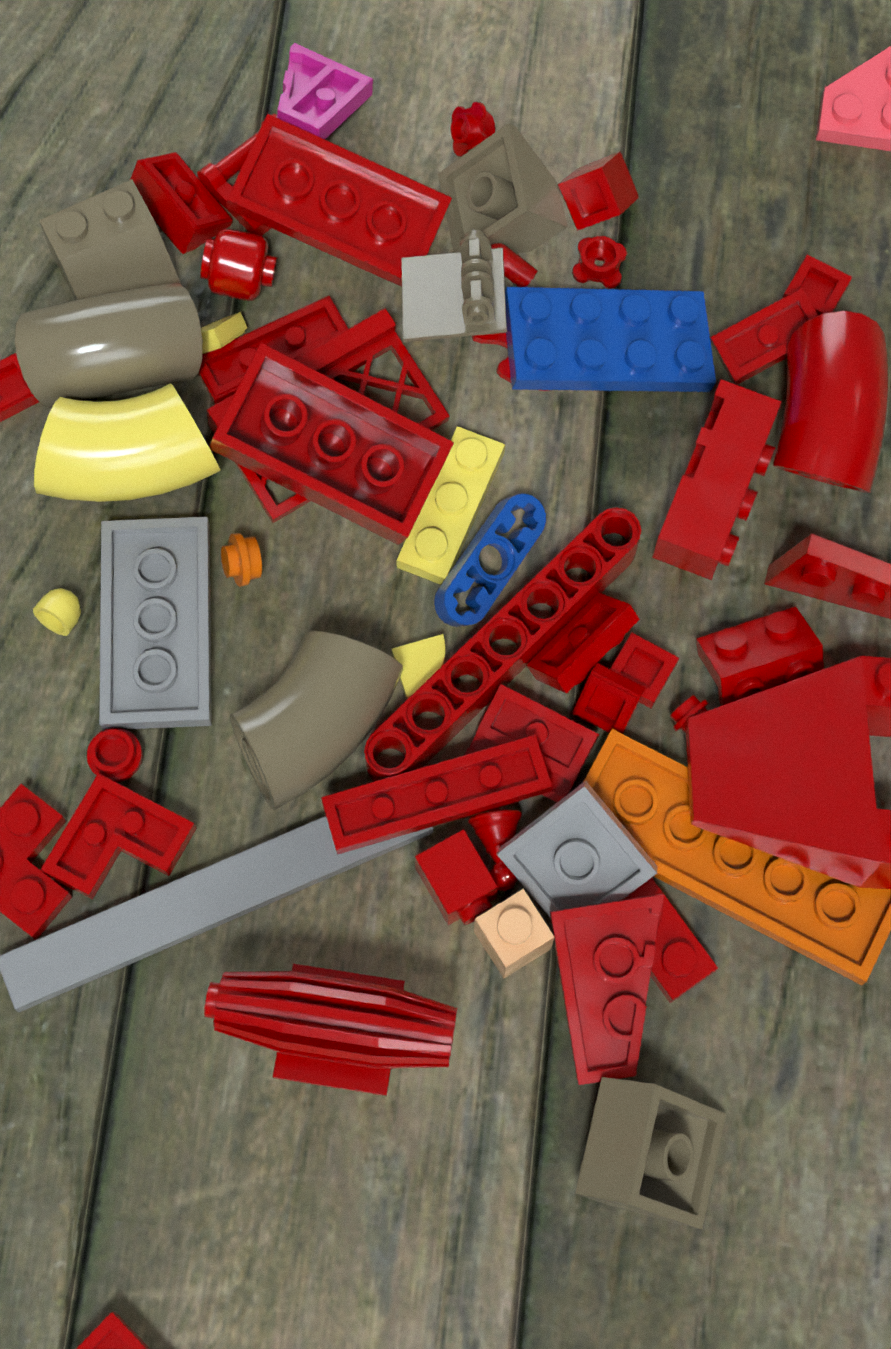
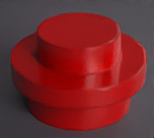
[87,728,143,782]

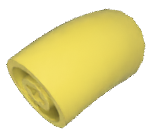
[34,383,221,502]

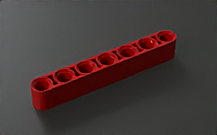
[364,507,641,782]

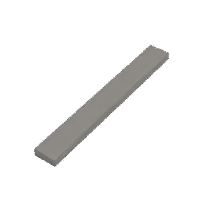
[0,816,433,1012]

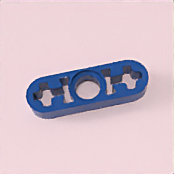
[434,494,546,627]

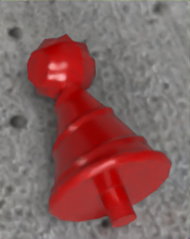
[468,807,522,891]

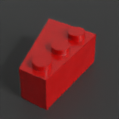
[652,379,782,580]

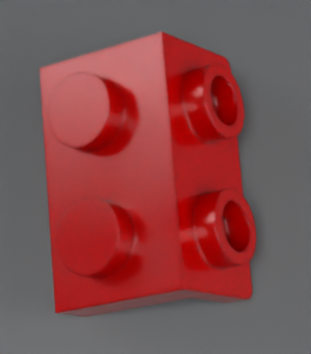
[696,606,824,706]

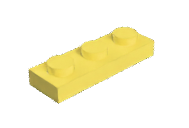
[396,426,505,585]

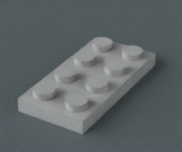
[99,517,212,730]

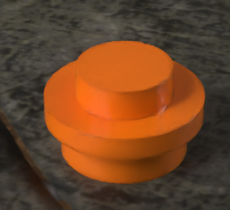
[221,533,262,587]

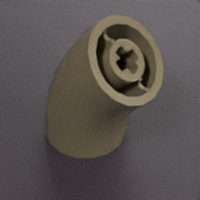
[15,283,203,409]
[230,631,403,810]

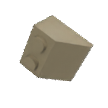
[39,179,182,300]
[575,1077,726,1230]

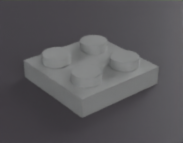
[497,781,658,917]

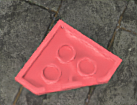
[816,46,891,151]

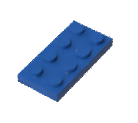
[505,287,716,392]

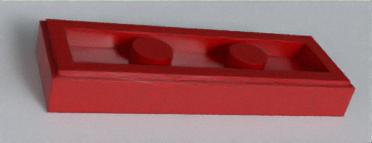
[198,296,348,405]

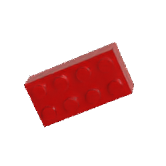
[210,342,454,545]

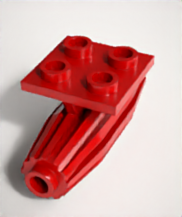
[204,963,457,1096]

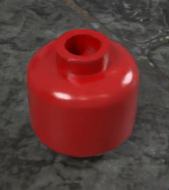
[200,229,277,301]

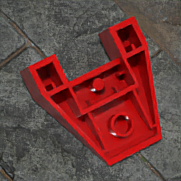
[685,656,891,889]

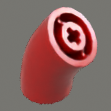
[773,311,888,493]

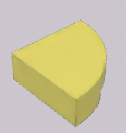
[201,312,247,354]
[392,634,445,700]

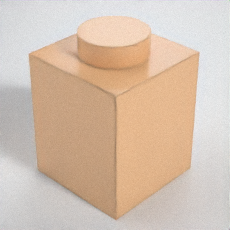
[474,889,555,978]

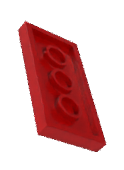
[226,113,452,287]

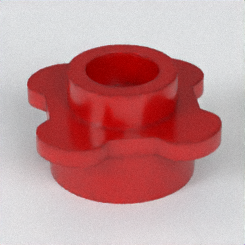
[451,102,495,156]
[572,236,627,288]

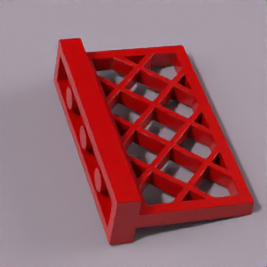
[207,308,450,523]

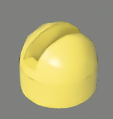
[33,588,81,636]

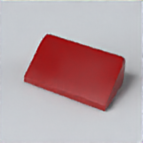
[130,152,233,254]

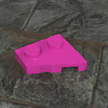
[277,43,373,139]

